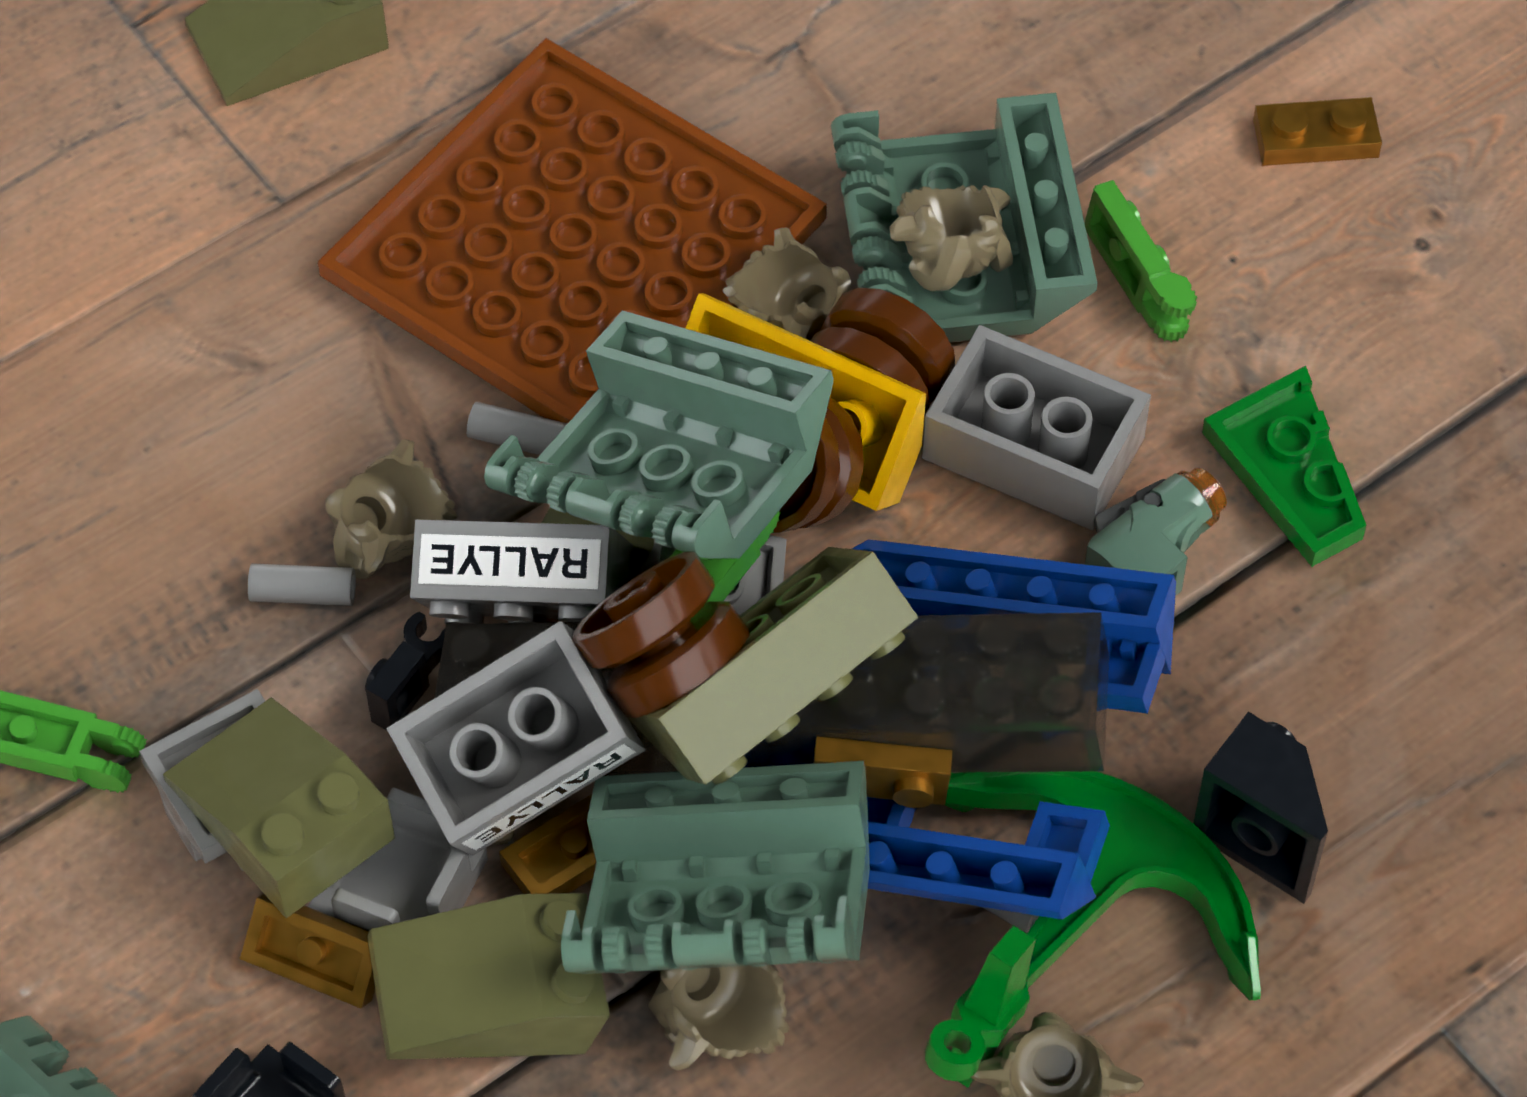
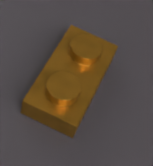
[1253,97,1382,166]
[814,736,952,808]
[499,794,596,894]
[240,893,375,1009]

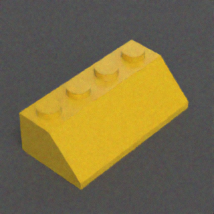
[686,293,926,511]

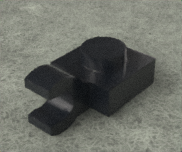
[365,612,455,730]

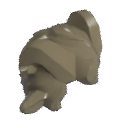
[889,185,1013,292]
[722,227,851,341]
[325,439,457,579]
[648,965,789,1070]
[971,1012,1144,1097]

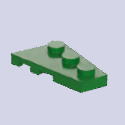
[1202,365,1367,567]

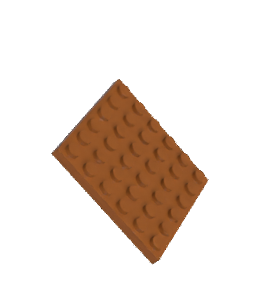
[317,38,827,424]

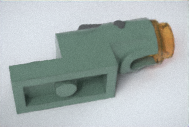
[1085,468,1227,596]

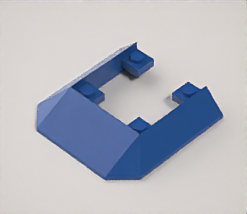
[743,539,1176,920]

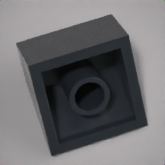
[1193,711,1328,904]

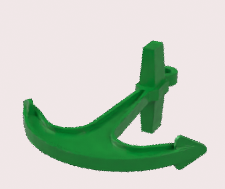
[925,761,1261,1088]

